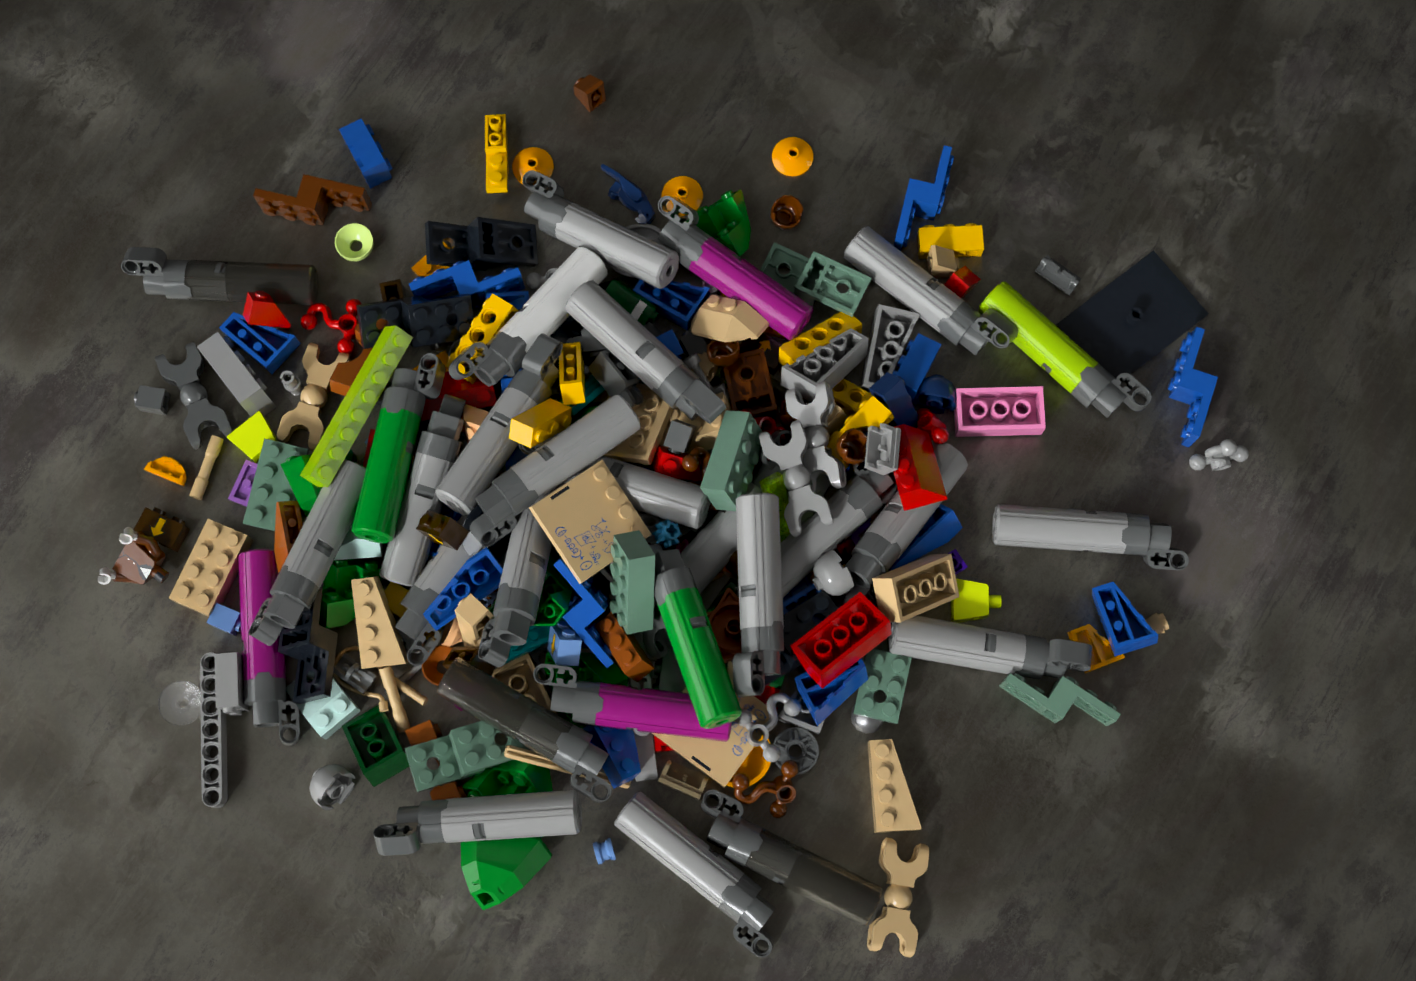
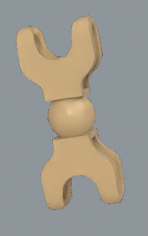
[277,342,350,451]
[867,837,929,958]

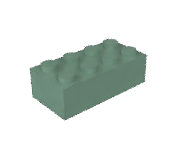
[700,410,763,511]
[243,438,309,531]
[610,530,655,635]

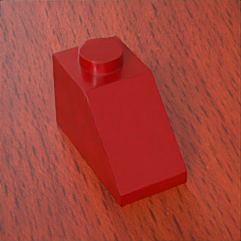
[243,291,291,328]

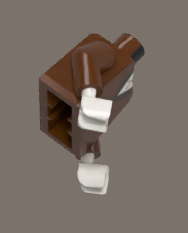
[98,527,169,585]

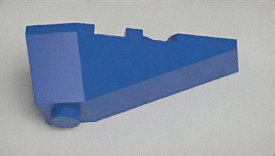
[890,504,963,570]
[423,547,503,631]

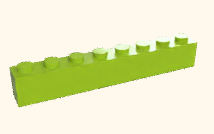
[300,325,413,487]

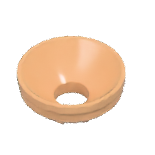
[441,617,463,647]

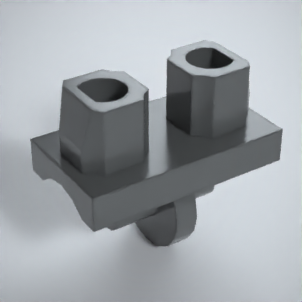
[333,653,377,694]

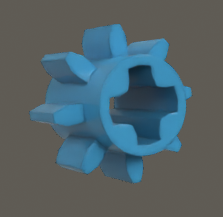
[652,519,682,548]

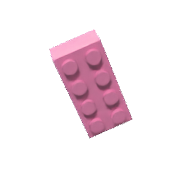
[954,386,1046,437]

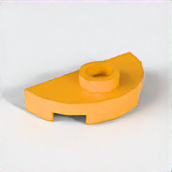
[144,456,187,487]

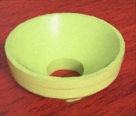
[335,223,374,261]

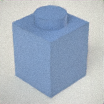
[206,603,241,636]

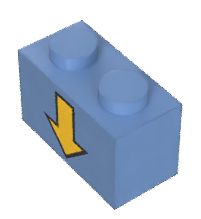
[547,621,582,666]

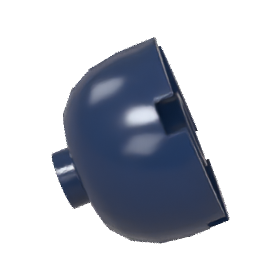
[913,374,956,414]

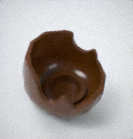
[770,195,803,230]
[707,340,740,367]
[836,428,867,465]

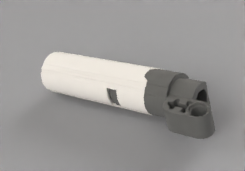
[449,247,608,387]

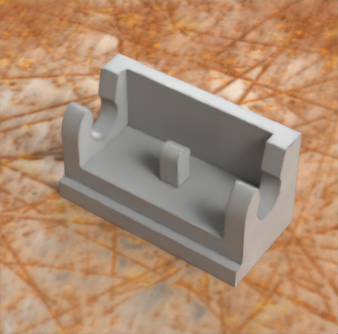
[864,423,901,475]

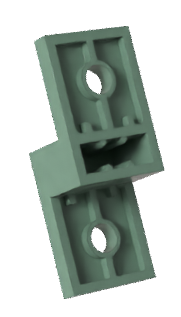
[760,242,871,317]
[853,638,912,724]
[999,673,1121,726]
[405,711,528,793]

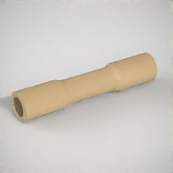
[189,435,224,500]
[379,665,411,733]

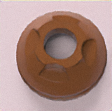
[422,645,457,686]

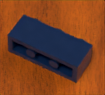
[869,372,919,428]

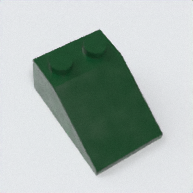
[342,705,410,787]

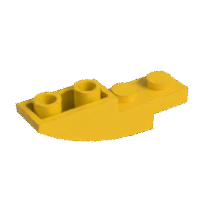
[485,114,509,193]

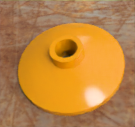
[772,137,813,177]
[512,147,554,185]
[662,176,703,216]

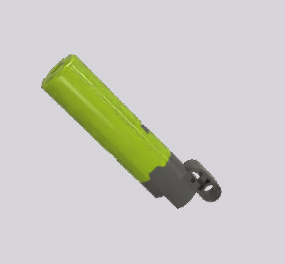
[978,281,1152,418]

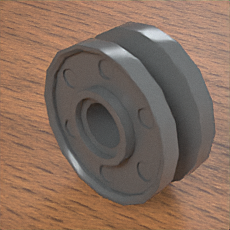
[773,727,819,775]

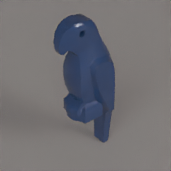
[601,164,656,224]

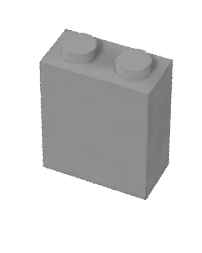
[214,652,249,716]

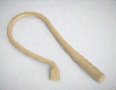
[333,646,428,712]

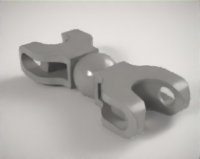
[785,381,846,492]
[759,420,834,537]

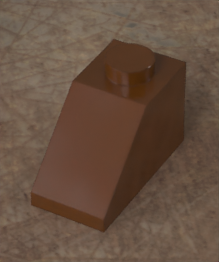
[573,74,606,112]

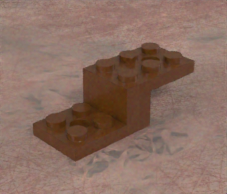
[253,174,372,226]
[723,348,786,466]

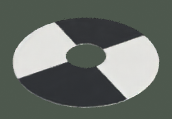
[462,504,515,558]

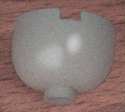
[812,550,854,596]
[309,764,355,810]

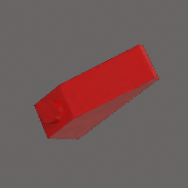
[651,445,703,482]

